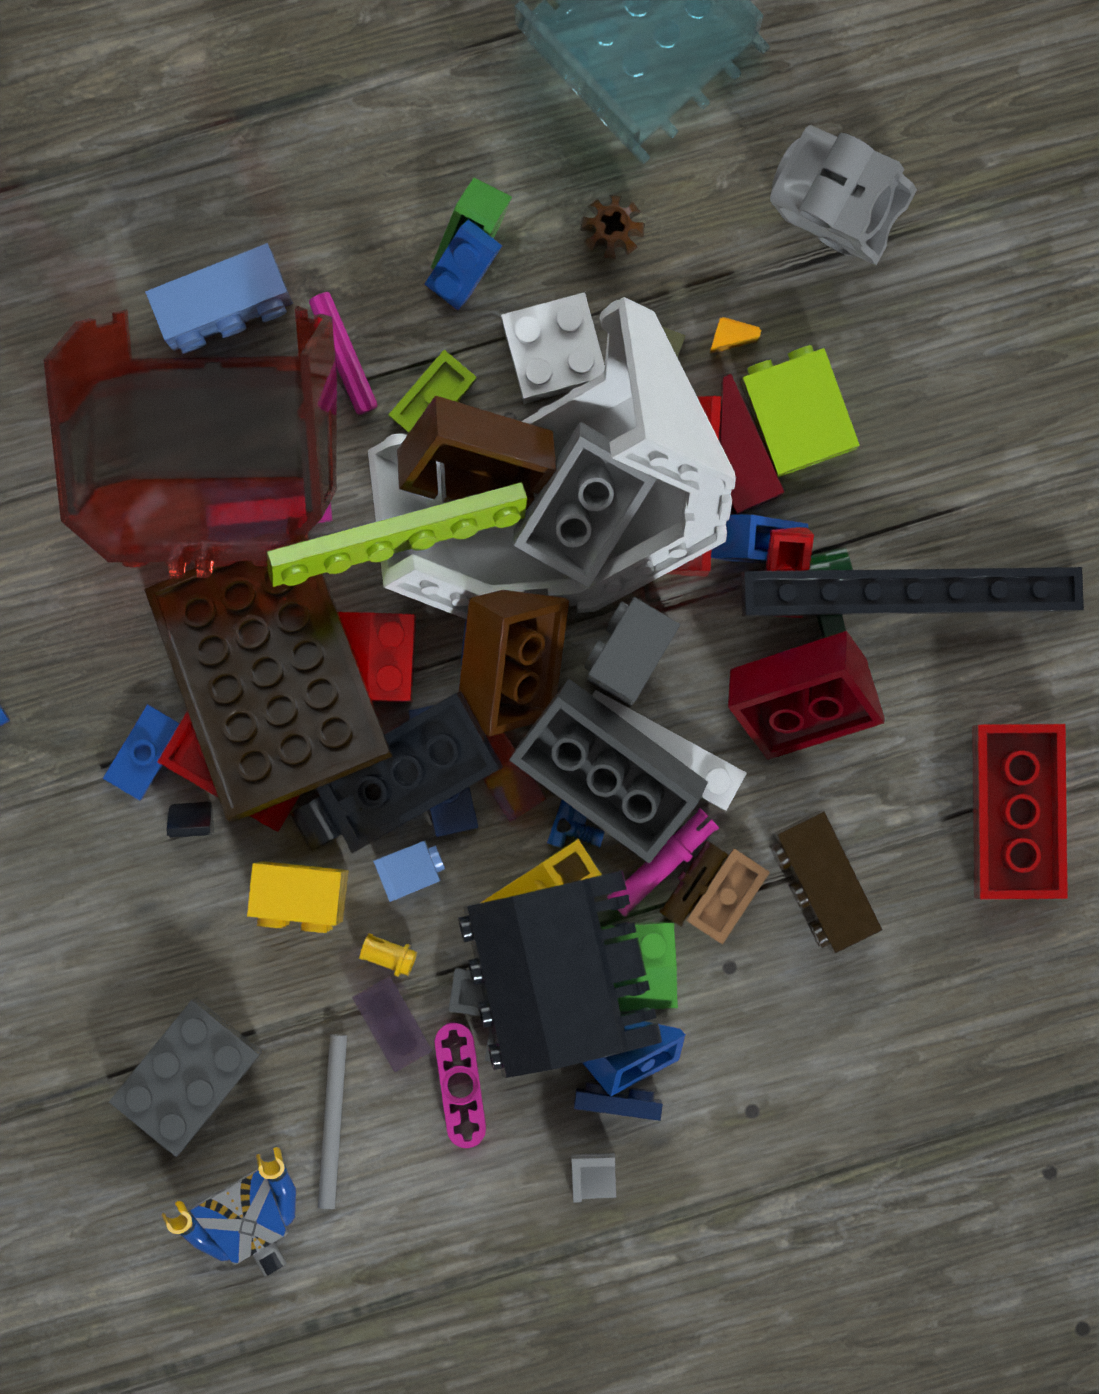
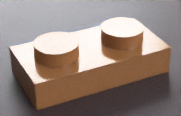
[686,848,770,945]

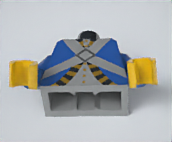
[161,1147,296,1277]

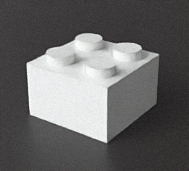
[501,292,605,404]

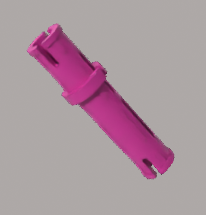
[607,808,719,917]

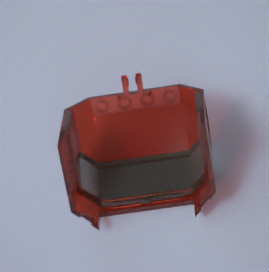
[43,306,337,578]

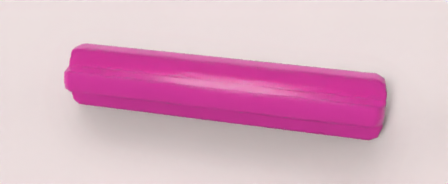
[309,292,377,415]

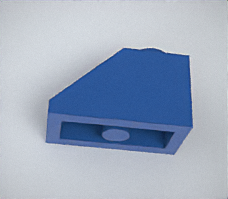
[711,515,808,564]
[582,1021,686,1097]

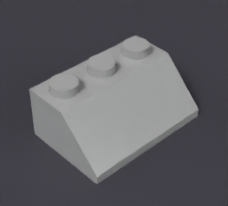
[513,422,657,587]

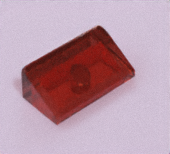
[483,733,546,822]

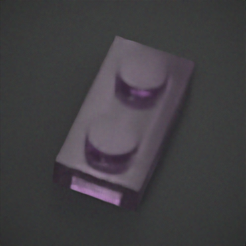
[352,975,433,1072]

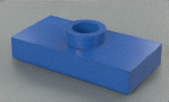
[103,704,180,801]

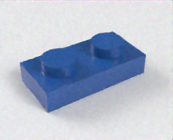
[424,219,502,310]

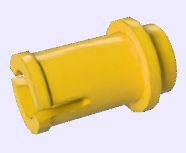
[359,933,417,977]

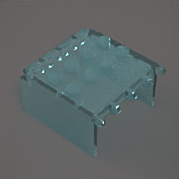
[515,0,770,164]

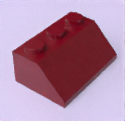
[728,631,885,760]

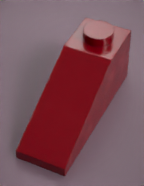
[719,374,784,515]

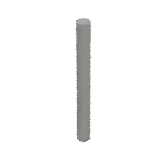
[318,1034,347,1209]

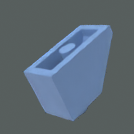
[373,841,445,902]

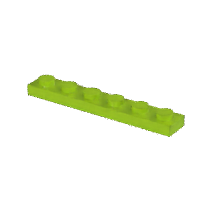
[267,482,527,587]

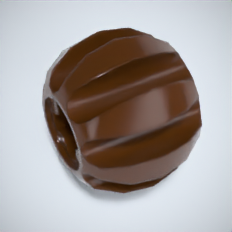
[580,195,645,259]

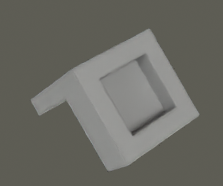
[571,1153,616,1203]

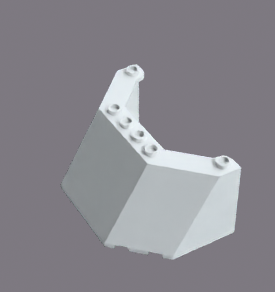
[368,297,736,619]

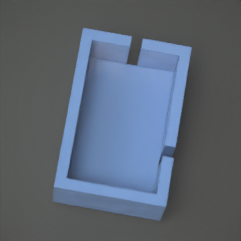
[145,243,293,353]

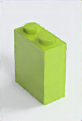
[741,345,860,478]

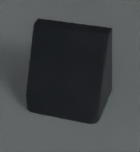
[166,802,214,838]

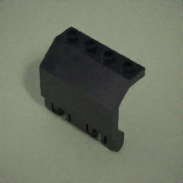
[458,870,662,1078]

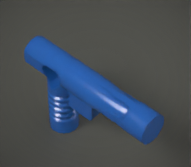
[547,799,605,848]

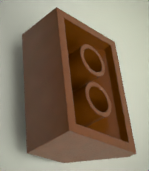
[459,590,569,737]

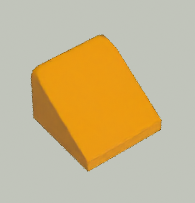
[710,317,761,353]

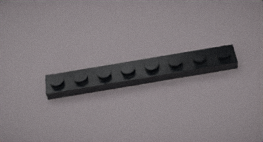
[741,567,1084,616]

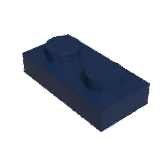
[574,1082,663,1121]

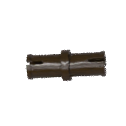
[659,840,729,927]

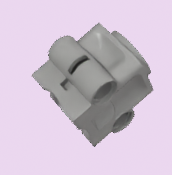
[770,125,917,265]

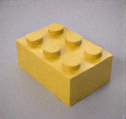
[247,861,349,933]

